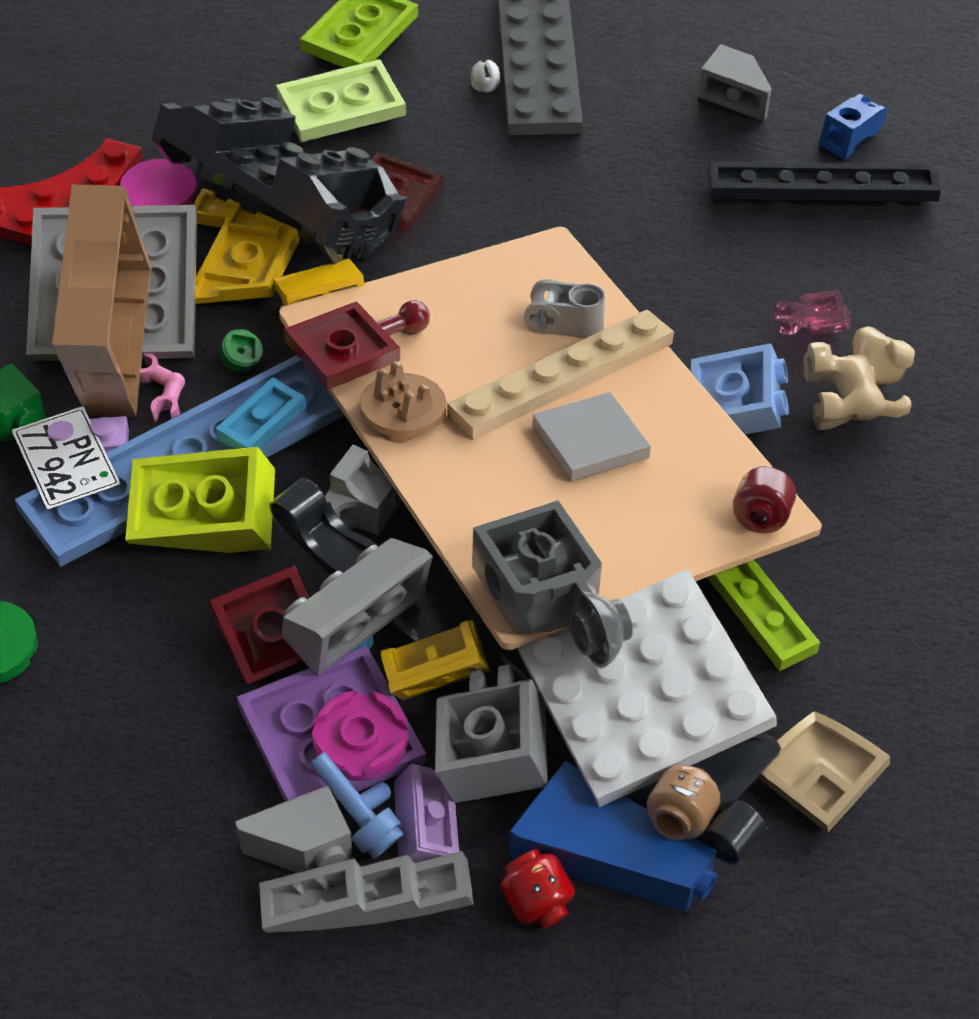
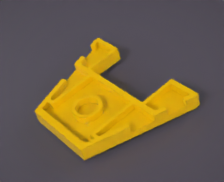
[193,188,300,304]

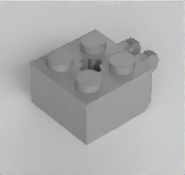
[435,664,548,803]

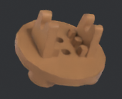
[360,361,446,443]

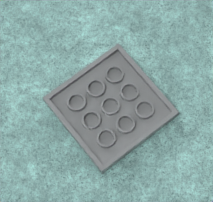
[26,205,197,362]

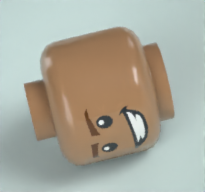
[647,765,720,840]

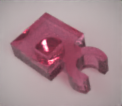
[774,290,851,335]

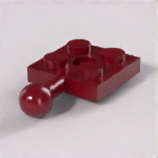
[284,300,431,390]

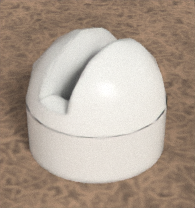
[471,60,500,92]

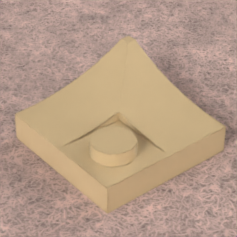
[758,711,890,833]

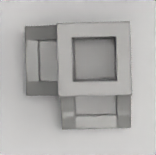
[325,445,400,535]

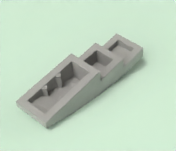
[259,851,474,933]

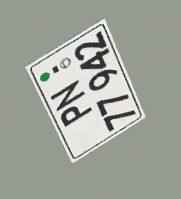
[12,406,121,510]

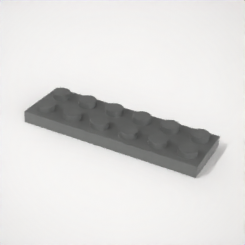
[498,0,583,135]

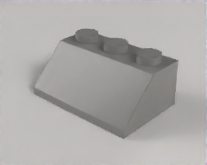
[282,538,432,677]

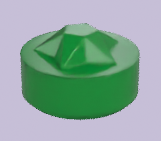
[219,329,263,373]

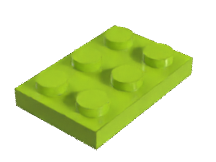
[300,0,418,68]

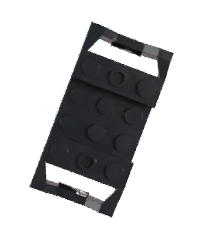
[151,97,407,264]

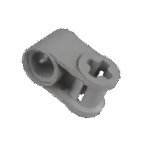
[524,279,605,339]

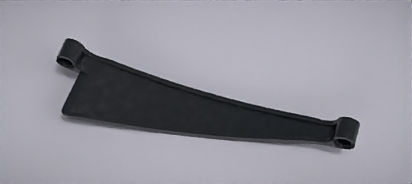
[269,478,781,865]

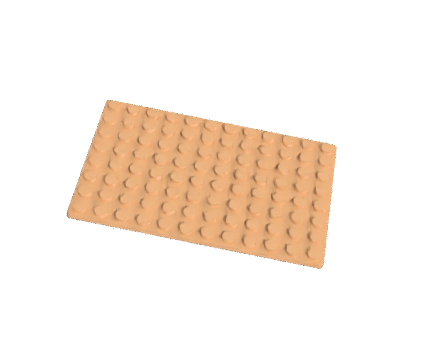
[279,227,822,650]

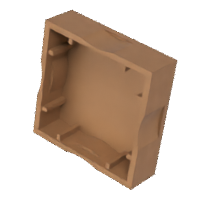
[52,184,152,417]

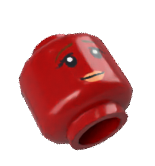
[501,849,575,929]

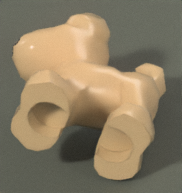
[804,326,915,430]

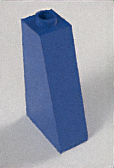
[509,761,718,912]

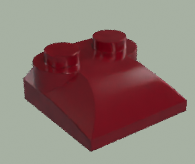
[209,565,309,686]

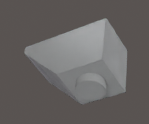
[698,44,771,121]
[235,786,353,873]

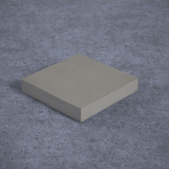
[532,392,651,482]

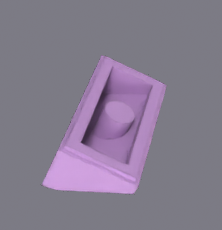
[394,764,459,863]

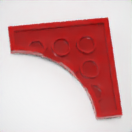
[0,138,143,246]

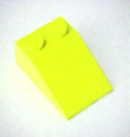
[125,447,275,553]

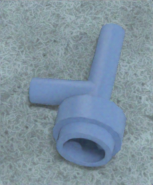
[310,752,404,859]

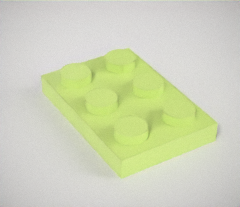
[277,59,406,142]

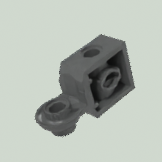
[472,500,633,669]

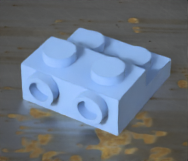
[691,343,789,434]

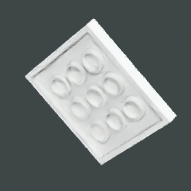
[518,569,777,808]

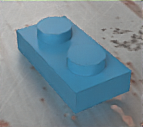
[216,377,306,450]

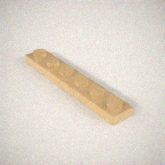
[447,309,674,440]

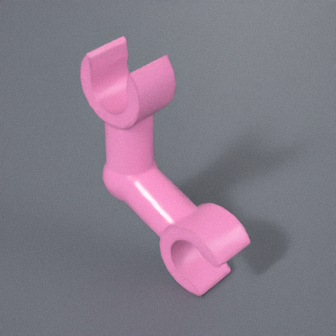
[140,354,185,422]

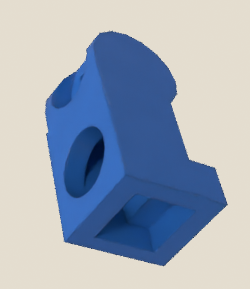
[818,94,888,160]

